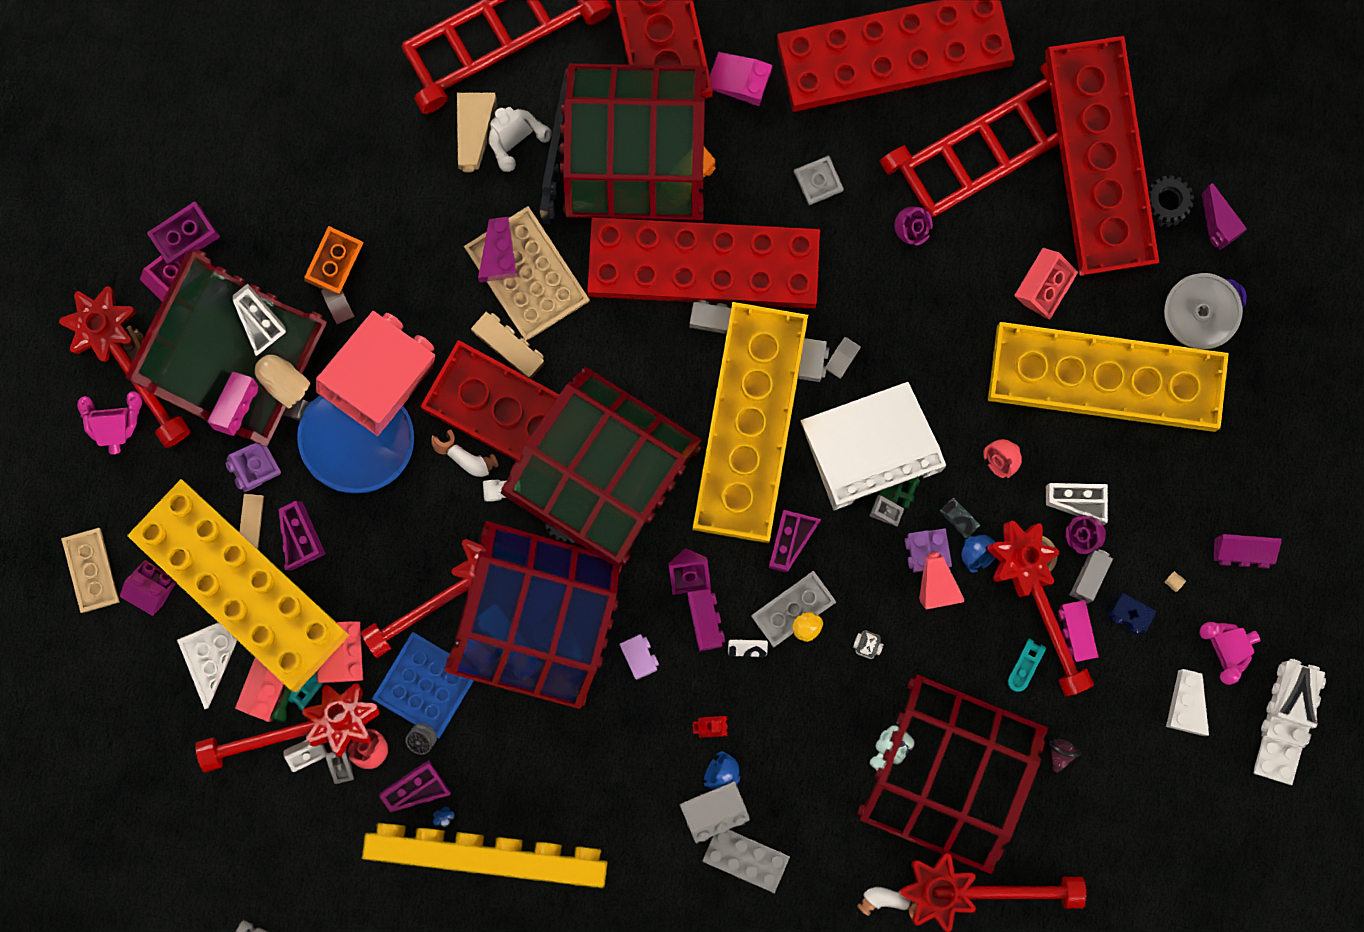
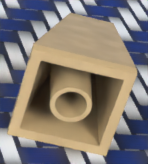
[457,93,498,172]

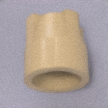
[1165,571,1186,592]

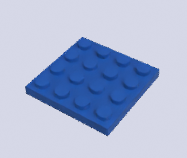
[372,632,479,739]

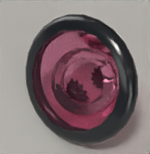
[1049,739,1081,772]

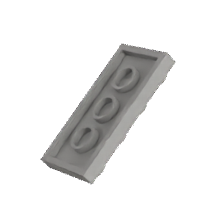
[751,571,836,648]
[703,830,790,893]

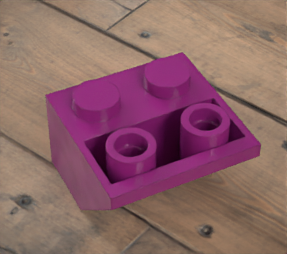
[120,560,176,616]

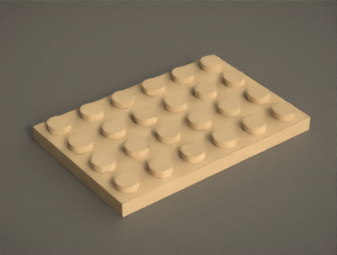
[464,206,590,341]

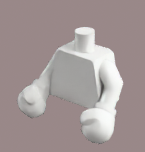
[488,107,552,172]

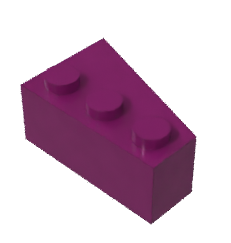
[478,217,517,283]

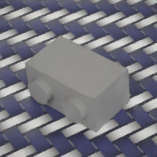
[690,300,731,334]
[797,338,829,382]

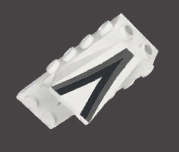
[1253,659,1326,785]

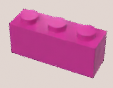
[208,372,258,436]
[1058,600,1098,662]

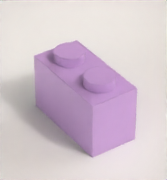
[620,634,659,680]

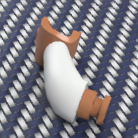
[431,430,498,477]
[858,887,917,918]

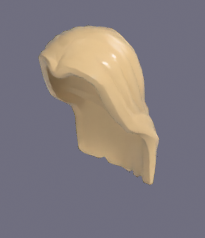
[254,355,310,409]

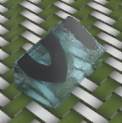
[940,498,980,538]

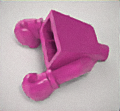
[77,391,143,454]
[1200,622,1260,685]

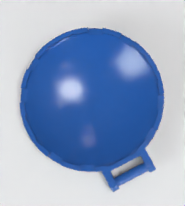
[298,395,414,493]

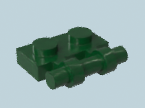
[879,476,920,509]

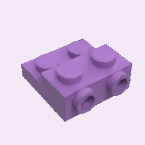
[226,443,281,493]
[905,529,952,573]

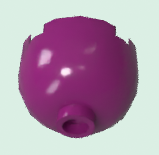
[894,206,933,245]
[1066,515,1106,554]

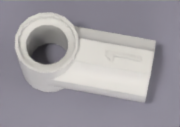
[483,480,522,501]

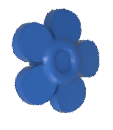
[433,807,455,827]

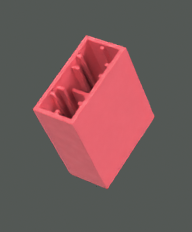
[316,311,435,437]

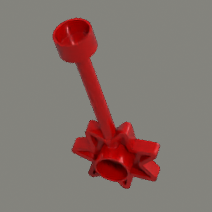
[59,286,191,448]
[987,521,1094,697]
[360,530,525,658]
[196,683,380,772]
[899,853,1086,932]

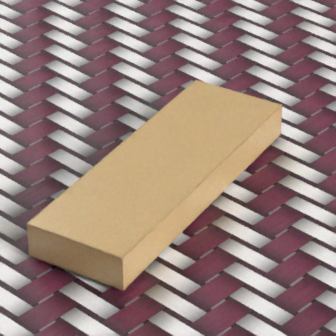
[240,494,264,549]

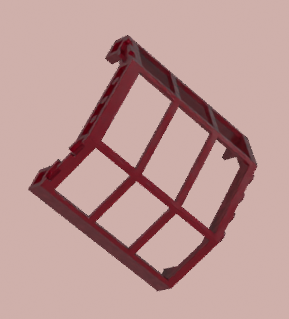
[857,675,1048,874]

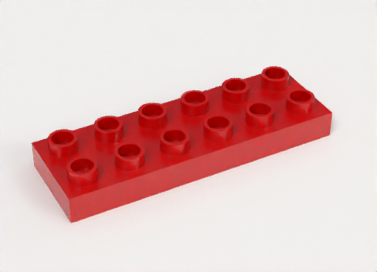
[614,0,713,112]
[777,0,1014,112]
[1045,36,1159,276]
[588,217,820,308]
[421,340,661,519]

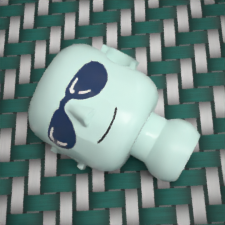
[870,726,914,770]

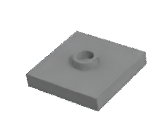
[794,156,844,205]

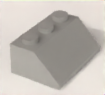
[680,782,750,843]

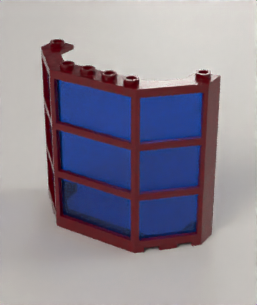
[443,521,622,709]

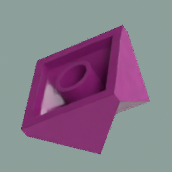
[668,548,711,595]

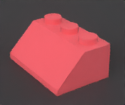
[1014,248,1078,320]
[316,622,363,683]
[235,657,285,722]

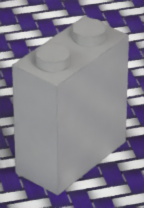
[1070,549,1113,604]

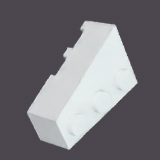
[233,284,286,356]
[1046,483,1108,525]
[1166,669,1209,736]

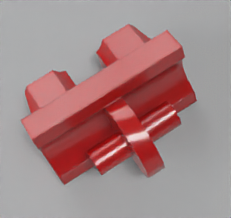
[693,716,728,738]

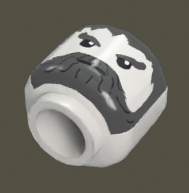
[853,631,883,659]

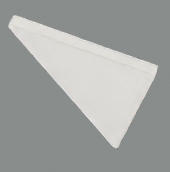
[177,623,237,709]

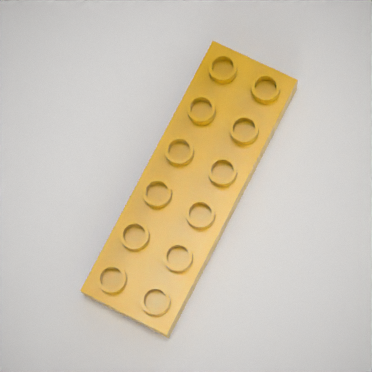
[693,302,808,543]
[988,322,1229,432]
[127,479,349,693]
[363,823,608,887]

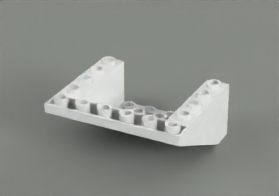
[800,382,946,510]

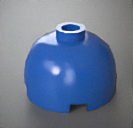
[961,535,996,573]
[704,751,740,790]

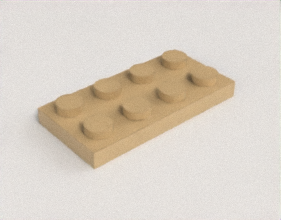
[61,528,120,613]

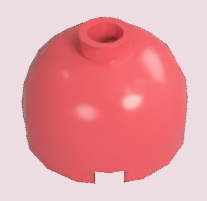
[984,439,1022,478]
[348,729,388,769]

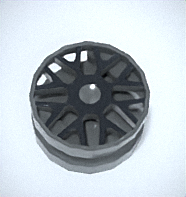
[406,723,437,755]

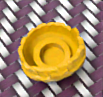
[792,611,823,641]

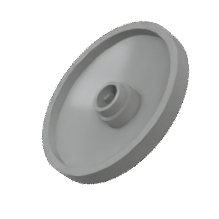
[1165,273,1242,350]

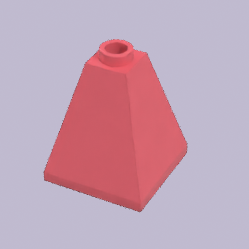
[919,552,964,609]

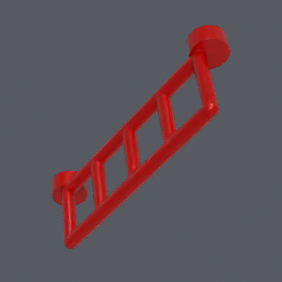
[402,0,613,114]
[879,62,1059,217]

